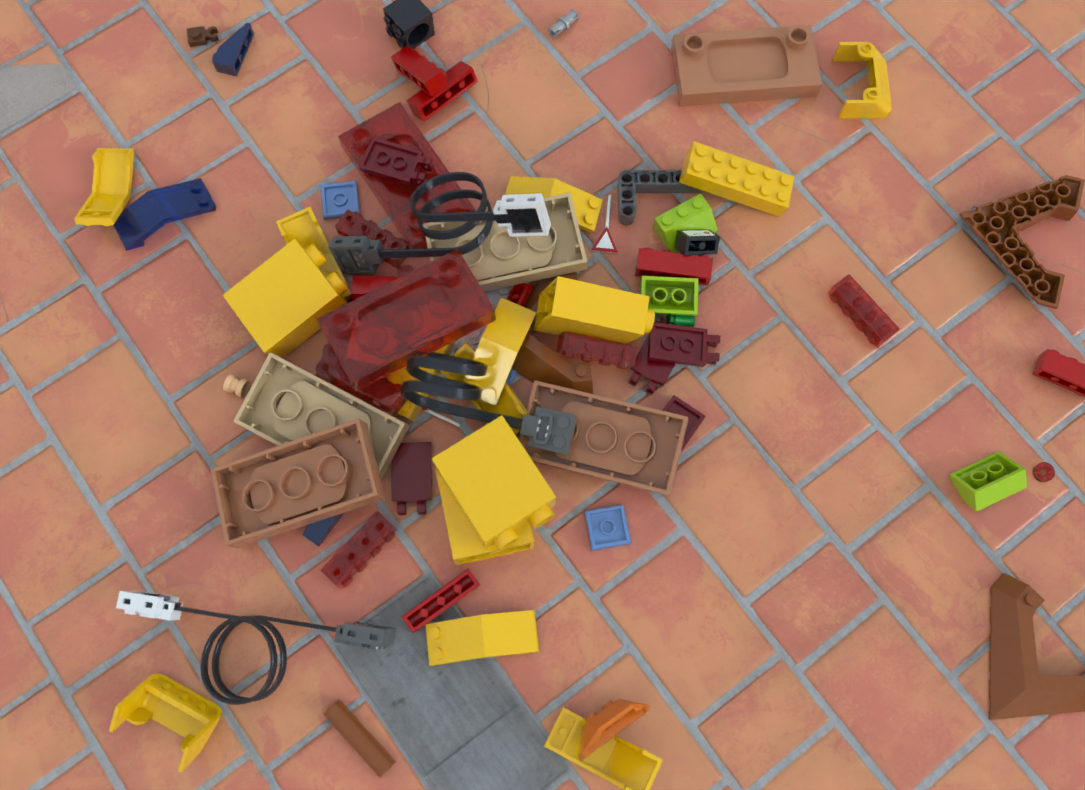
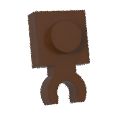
[187,26,219,47]

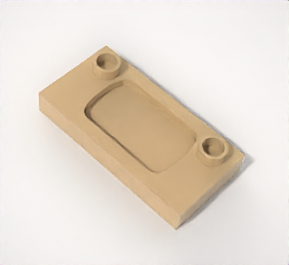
[423,193,587,301]
[233,352,410,480]

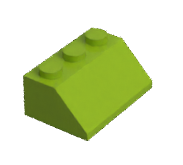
[652,193,718,253]
[640,276,698,316]
[949,451,1027,512]

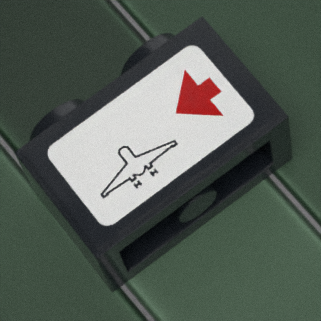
[674,229,720,255]

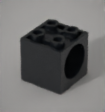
[383,0,435,49]

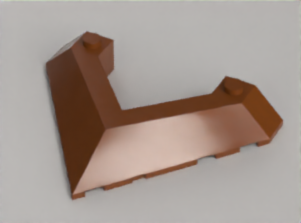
[959,175,1085,309]
[512,272,593,394]
[989,573,1085,720]

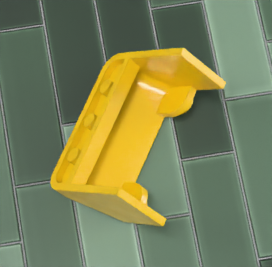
[832,42,892,119]
[109,673,222,773]

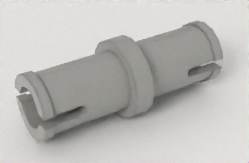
[548,9,579,38]

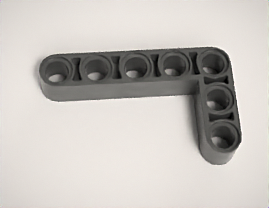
[617,170,702,226]

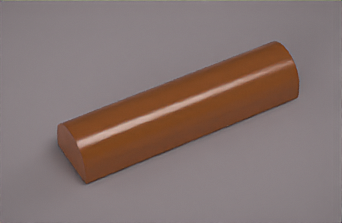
[323,699,396,777]

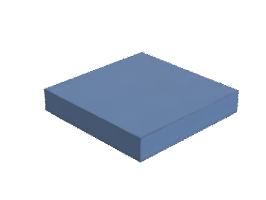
[320,181,360,220]
[584,504,631,551]

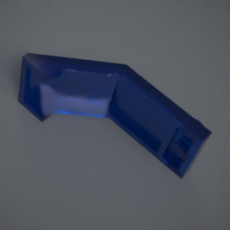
[113,178,216,251]

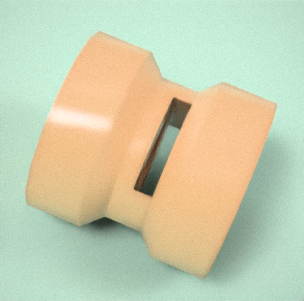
[223,374,250,398]

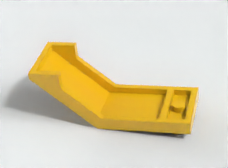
[74,148,134,226]
[504,176,603,234]
[276,207,352,300]
[463,297,537,406]
[441,342,530,435]
[425,610,540,666]
[544,707,663,790]

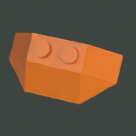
[578,699,650,762]

